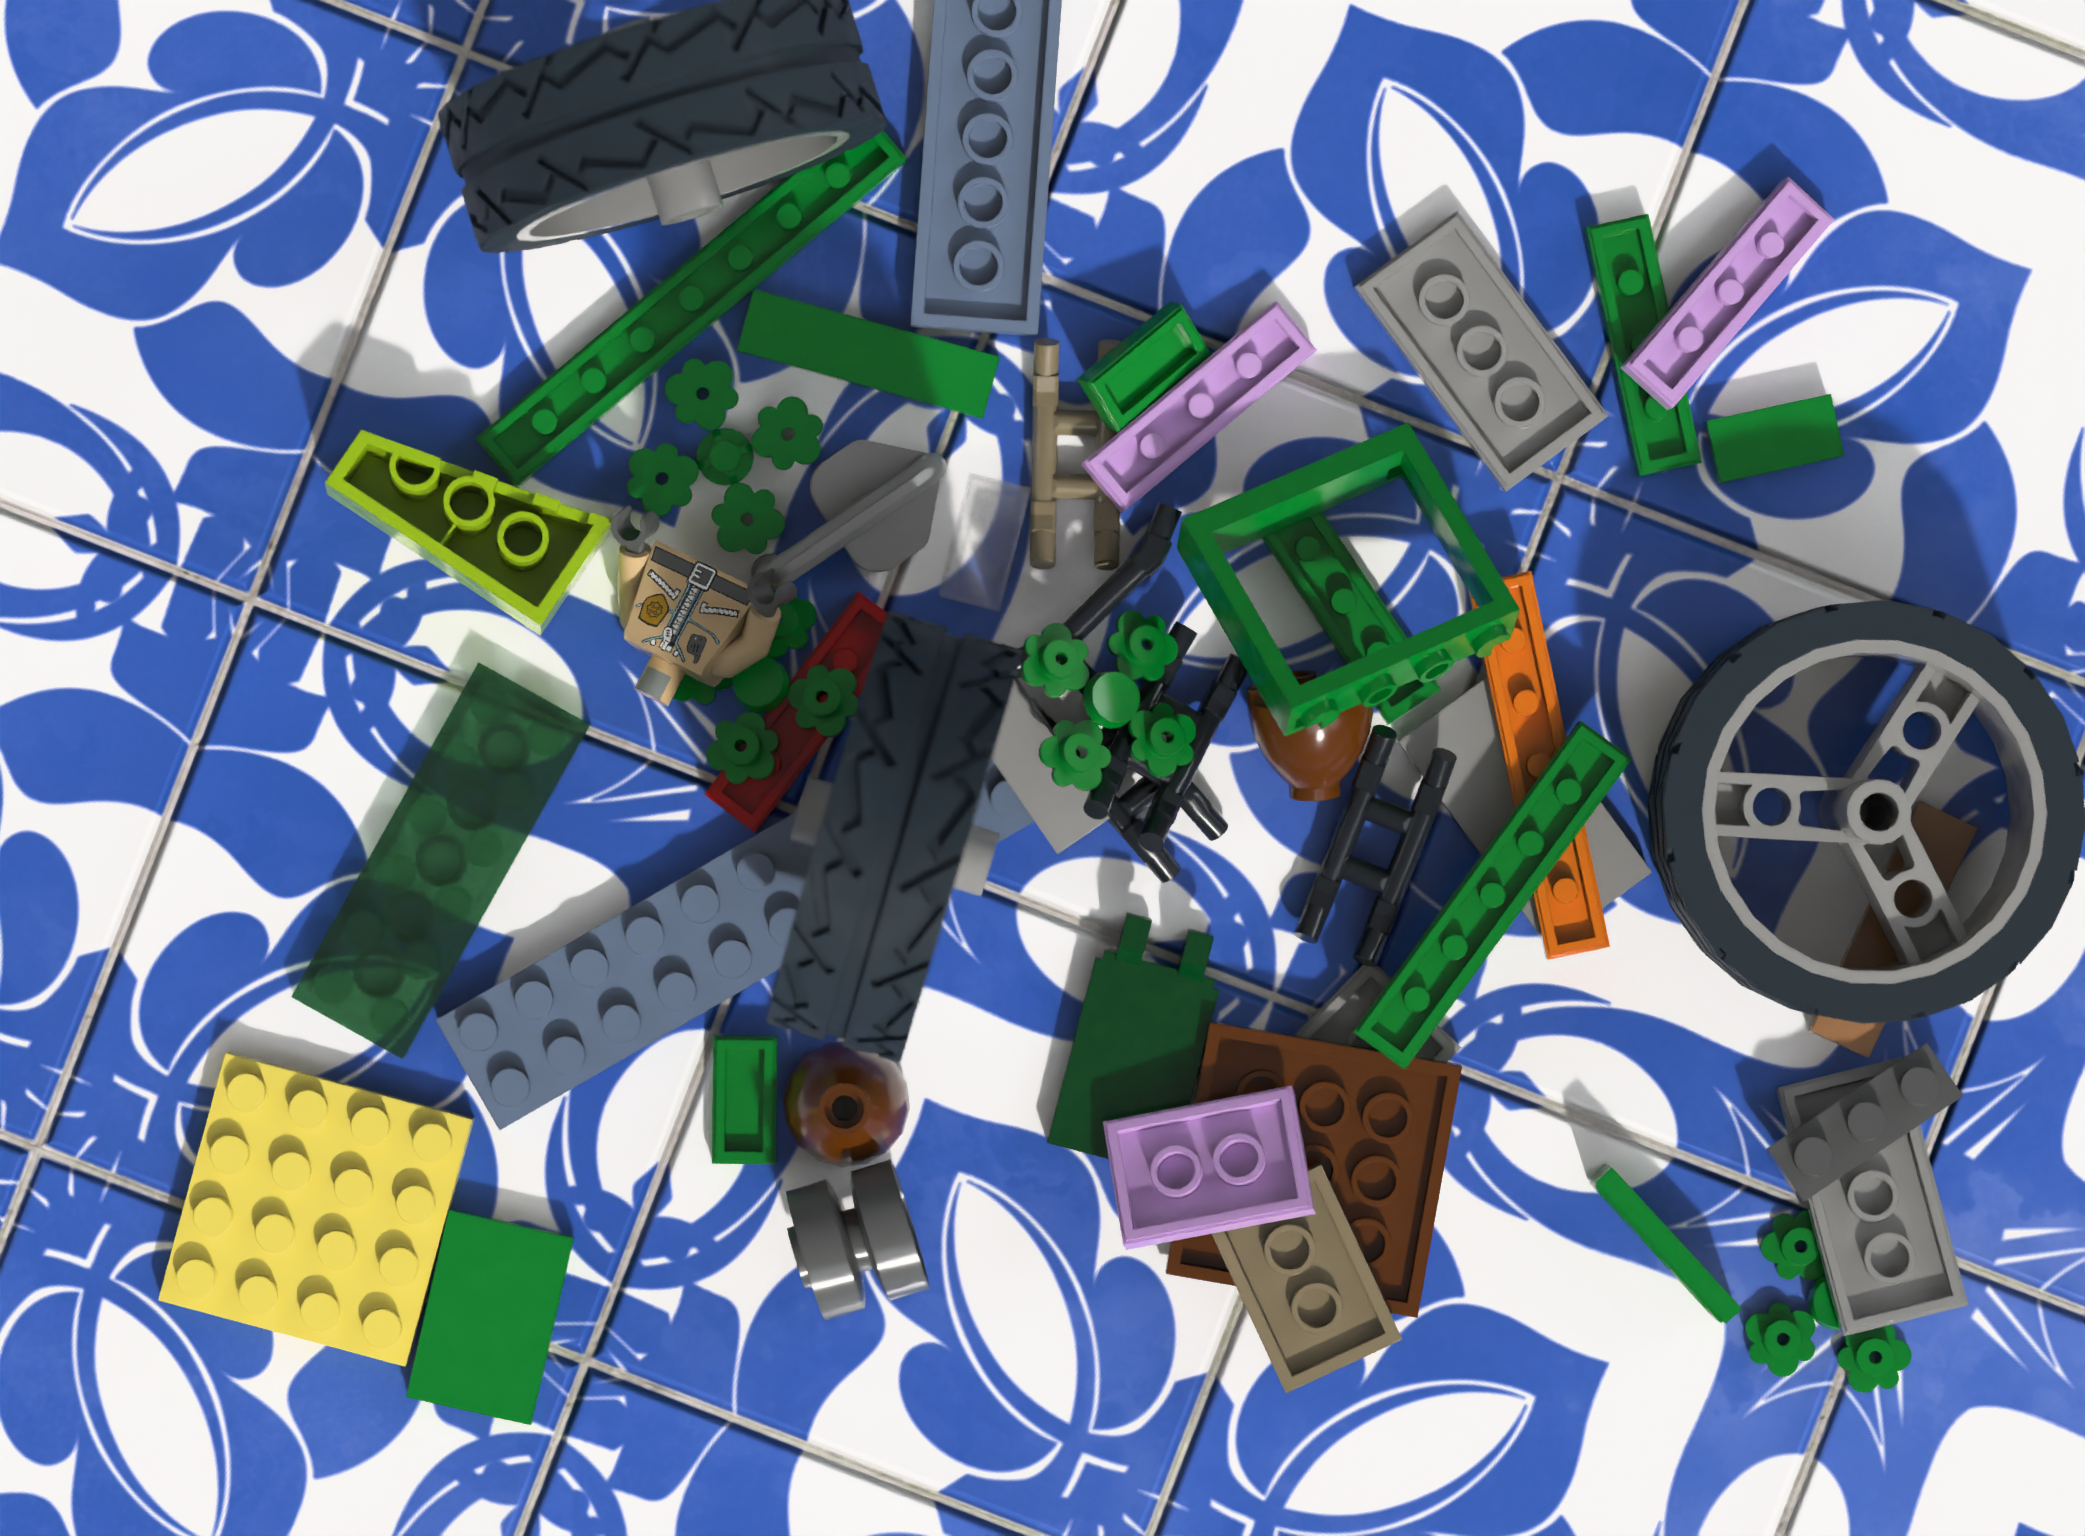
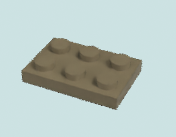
[1212,1163,1403,1393]

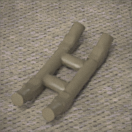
[1030,338,1122,571]

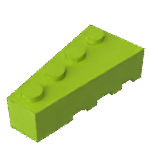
[325,430,612,636]

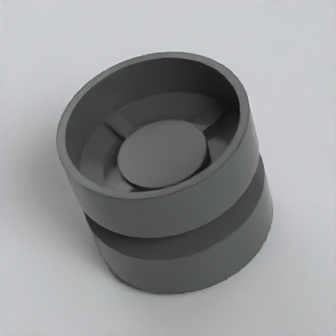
[786,1159,930,1321]

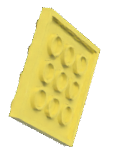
[158,1052,474,1367]

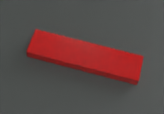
[704,591,888,833]

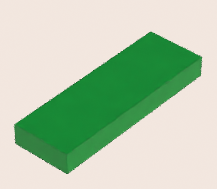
[1589,1163,1742,1324]

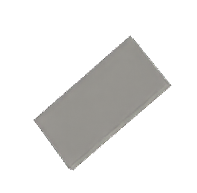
[1354,211,1608,493]
[1398,677,1652,938]
[1776,1057,1968,1337]

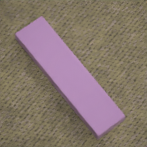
[1620,177,1835,410]
[1081,301,1317,513]

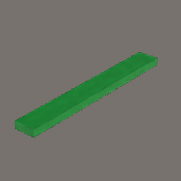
[475,131,907,488]

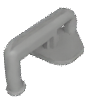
[751,440,947,591]

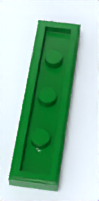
[1584,214,1702,477]
[737,289,1000,420]
[1261,512,1441,725]

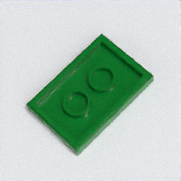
[406,1209,575,1425]

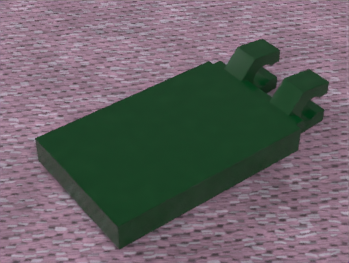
[1047,912,1219,1159]

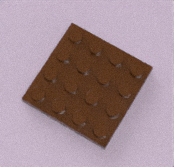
[1165,1021,1462,1318]

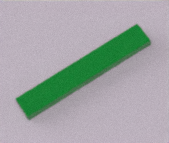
[1353,720,1633,1070]

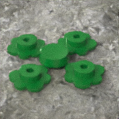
[627,358,823,555]
[673,595,859,785]
[1021,610,1196,791]
[1745,1210,1912,1393]

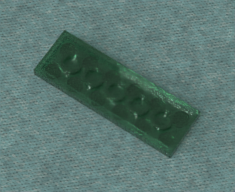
[291,662,592,1059]

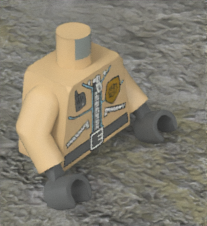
[611,505,797,706]

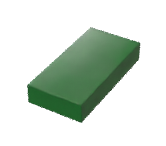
[1077,301,1212,432]
[1704,394,1844,484]
[712,1035,778,1164]

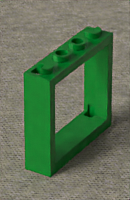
[1177,422,1520,737]

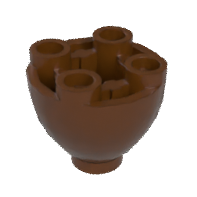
[1246,670,1373,801]
[783,1041,910,1167]

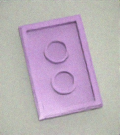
[1103,1085,1316,1250]

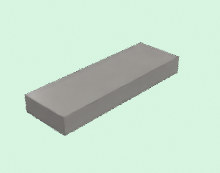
[992,677,1112,854]

